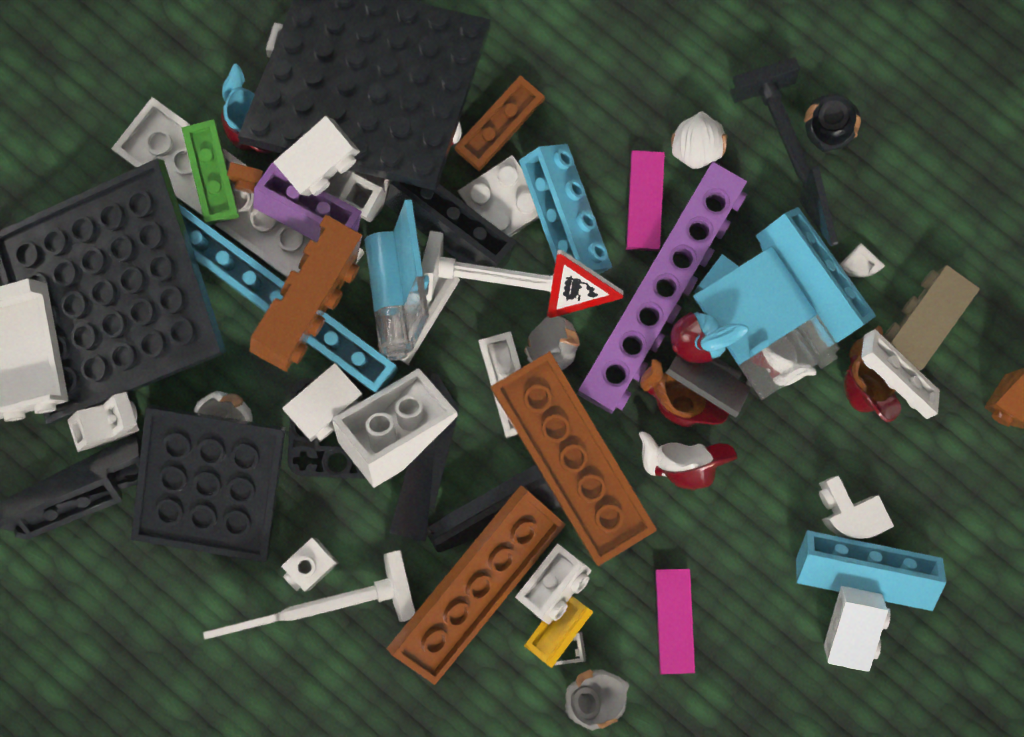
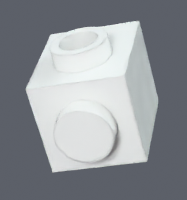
[281,537,339,592]

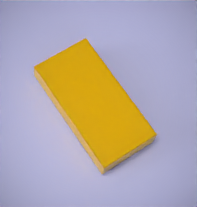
[524,596,593,668]

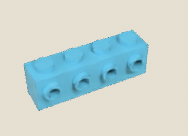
[519,144,612,274]
[756,207,876,345]
[796,530,946,611]

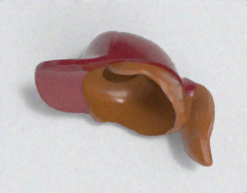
[844,326,901,422]
[640,359,729,427]

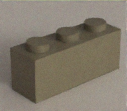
[883,265,980,371]

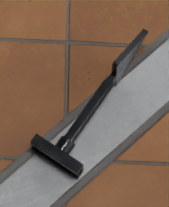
[730,57,838,246]

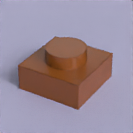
[227,162,264,193]

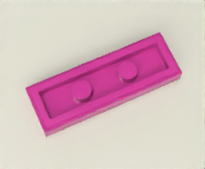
[626,150,665,251]
[655,569,695,674]

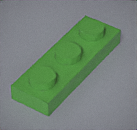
[181,119,240,226]

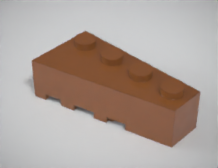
[250,215,362,372]

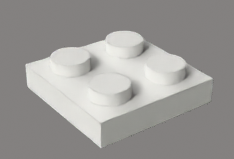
[458,155,539,237]

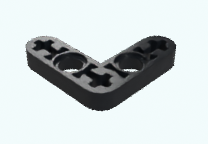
[288,378,366,479]

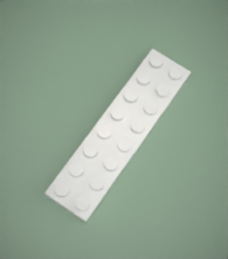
[111,97,364,278]

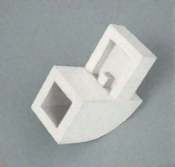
[338,172,393,222]
[67,392,139,452]
[819,476,894,539]

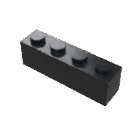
[385,181,517,283]

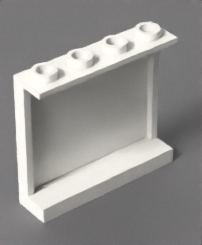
[0,278,69,422]

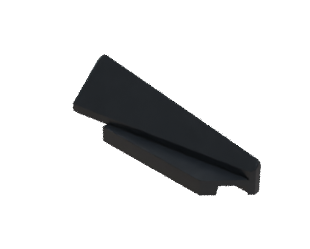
[390,373,459,542]
[0,434,142,540]
[427,464,561,552]

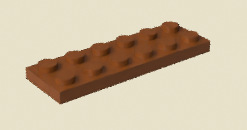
[490,351,657,566]
[386,485,566,685]

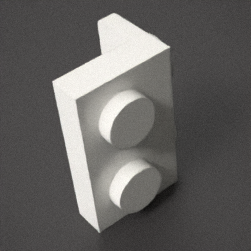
[515,544,591,625]

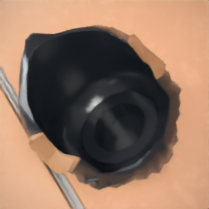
[804,93,861,153]

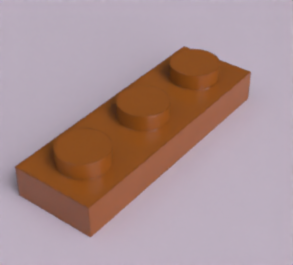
[455,75,545,172]

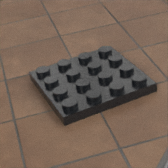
[131,405,286,562]

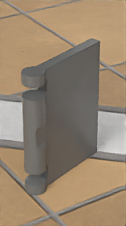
[666,354,755,418]

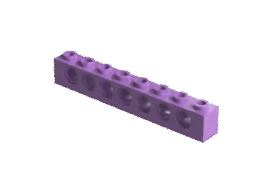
[577,162,747,414]

